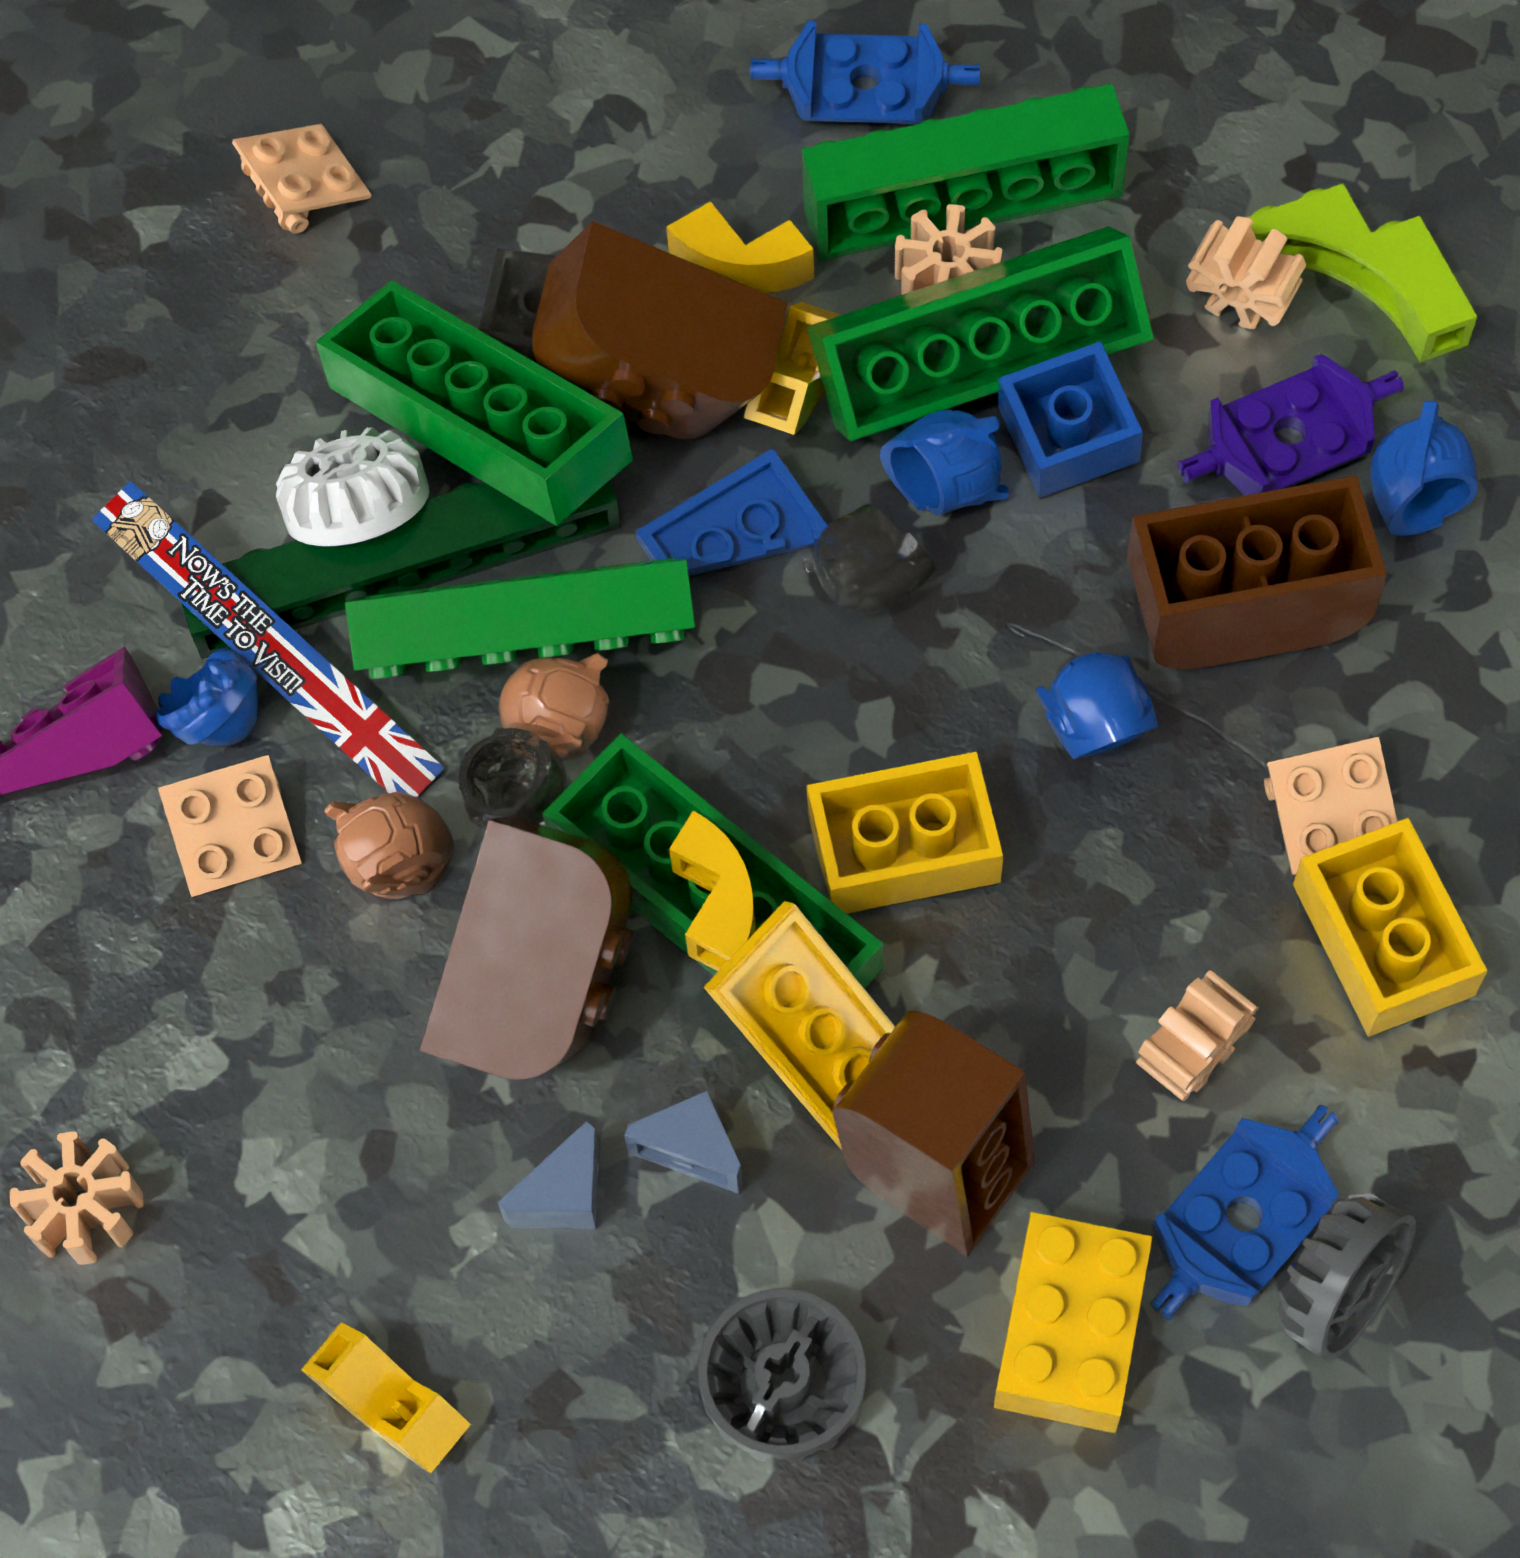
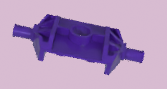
[1177,354,1404,495]

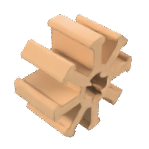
[895,204,1002,295]
[1186,216,1306,329]
[1136,970,1259,1101]
[10,1131,143,1265]

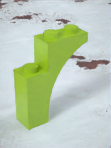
[1247,183,1477,363]

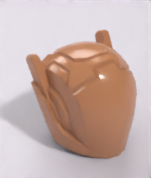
[499,653,609,762]
[324,792,454,899]

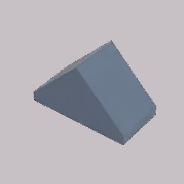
[624,1091,743,1194]
[497,1121,600,1229]

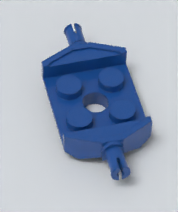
[750,21,980,124]
[1150,1105,1339,1320]

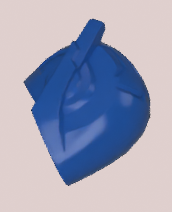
[1370,401,1478,536]
[880,410,1009,515]
[1036,652,1160,759]

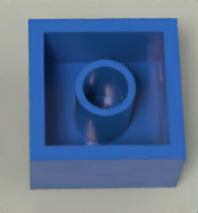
[998,341,1143,498]

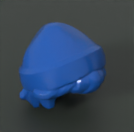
[155,648,258,746]

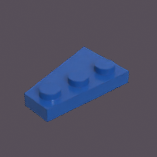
[635,448,834,576]

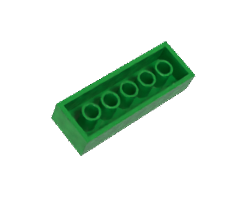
[802,84,1130,261]
[807,226,1154,441]
[315,280,633,526]
[345,556,695,679]
[543,733,883,989]

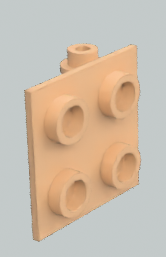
[232,124,372,234]
[1264,737,1398,875]
[158,755,302,897]

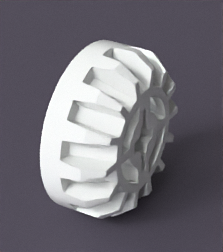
[275,427,429,546]

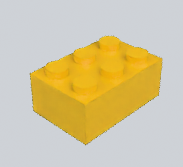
[807,751,1003,914]
[1293,817,1487,1037]
[994,1212,1152,1433]

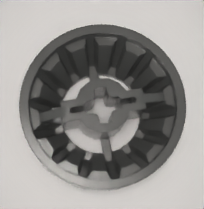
[1277,1193,1416,1361]
[698,1288,866,1464]

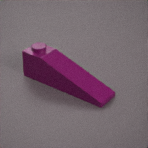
[0,646,162,795]

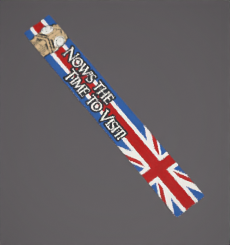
[92,482,444,797]

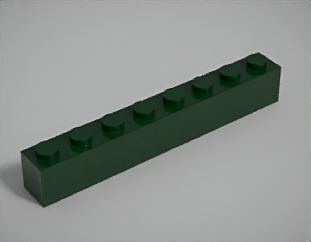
[181,481,621,659]

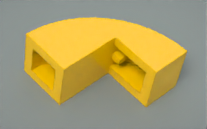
[666,201,814,294]
[744,302,841,435]
[669,811,756,971]
[301,1322,471,1473]

